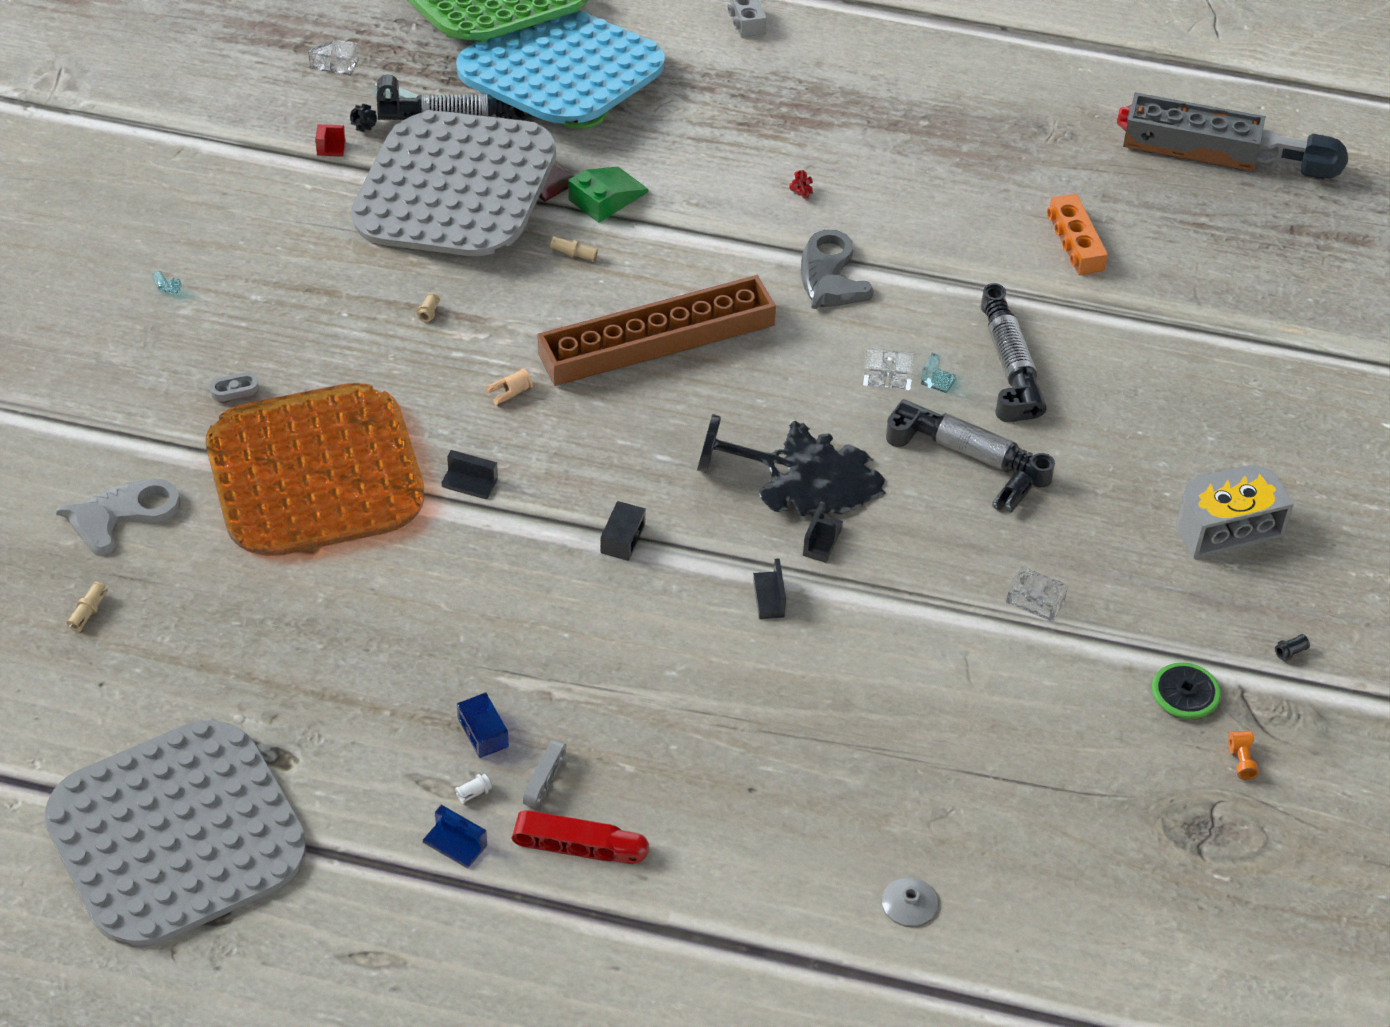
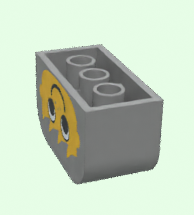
[1176,465,1294,559]

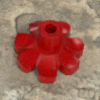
[789,170,813,199]

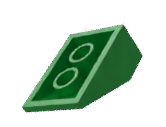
[568,166,648,223]

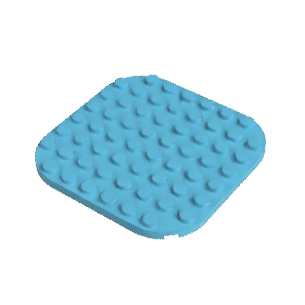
[456,10,665,124]

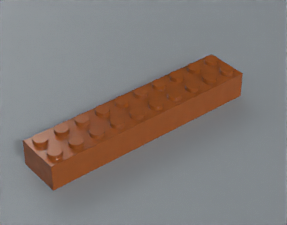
[537,275,776,386]

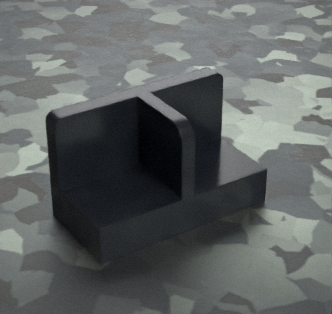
[803,502,843,563]

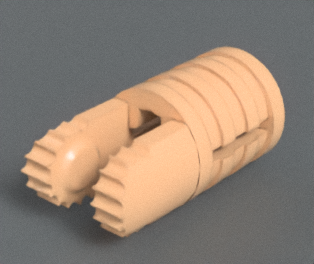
[485,368,533,405]

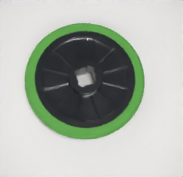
[1152,662,1221,719]

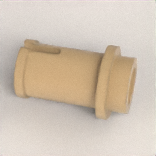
[417,293,440,322]

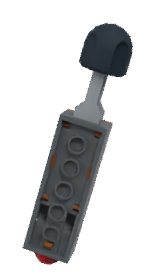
[1117,92,1348,179]

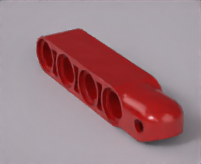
[511,810,649,864]

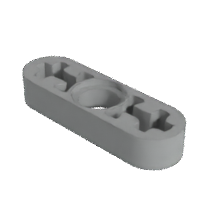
[523,739,567,809]

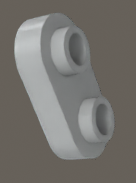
[210,372,259,402]

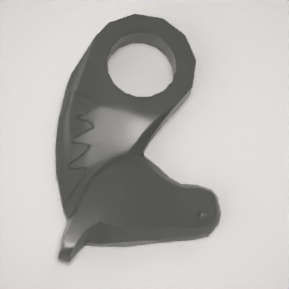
[801,229,874,309]

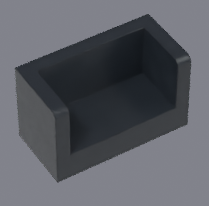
[600,501,646,561]

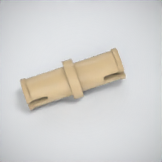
[550,236,598,262]
[66,582,108,632]

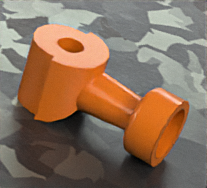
[1228,731,1259,780]

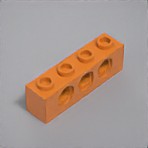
[1047,193,1108,275]

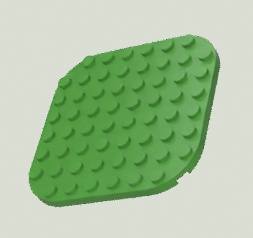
[407,0,588,42]

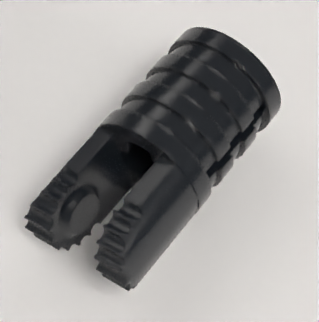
[992,471,1033,512]

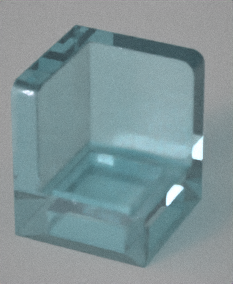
[921,353,956,394]

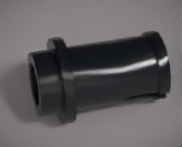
[1275,634,1310,660]

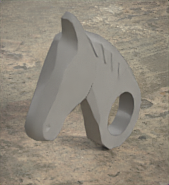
[56,479,180,556]

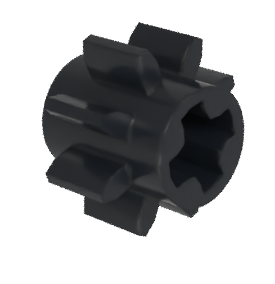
[350,104,377,132]

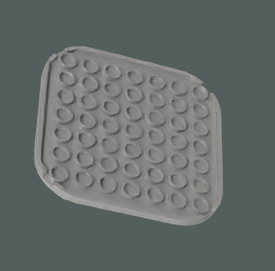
[351,110,556,256]
[45,720,306,947]

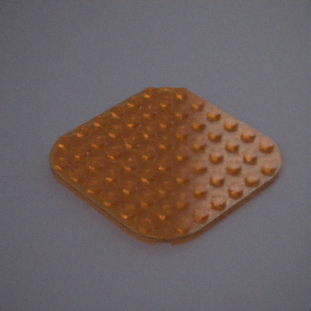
[206,383,425,557]

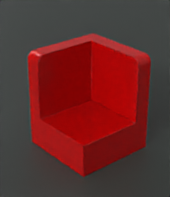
[315,124,346,157]

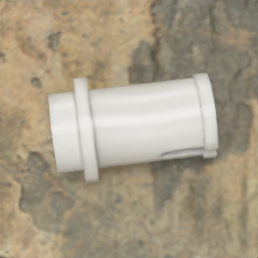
[455,774,492,804]

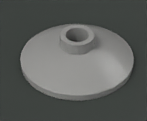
[882,877,938,927]

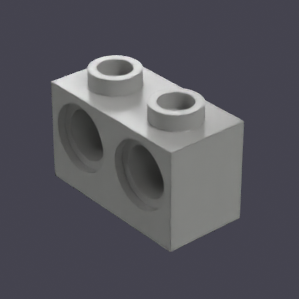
[728,0,766,38]

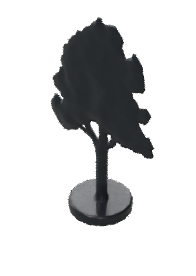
[697,414,885,516]

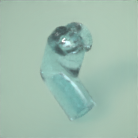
[152,270,182,295]

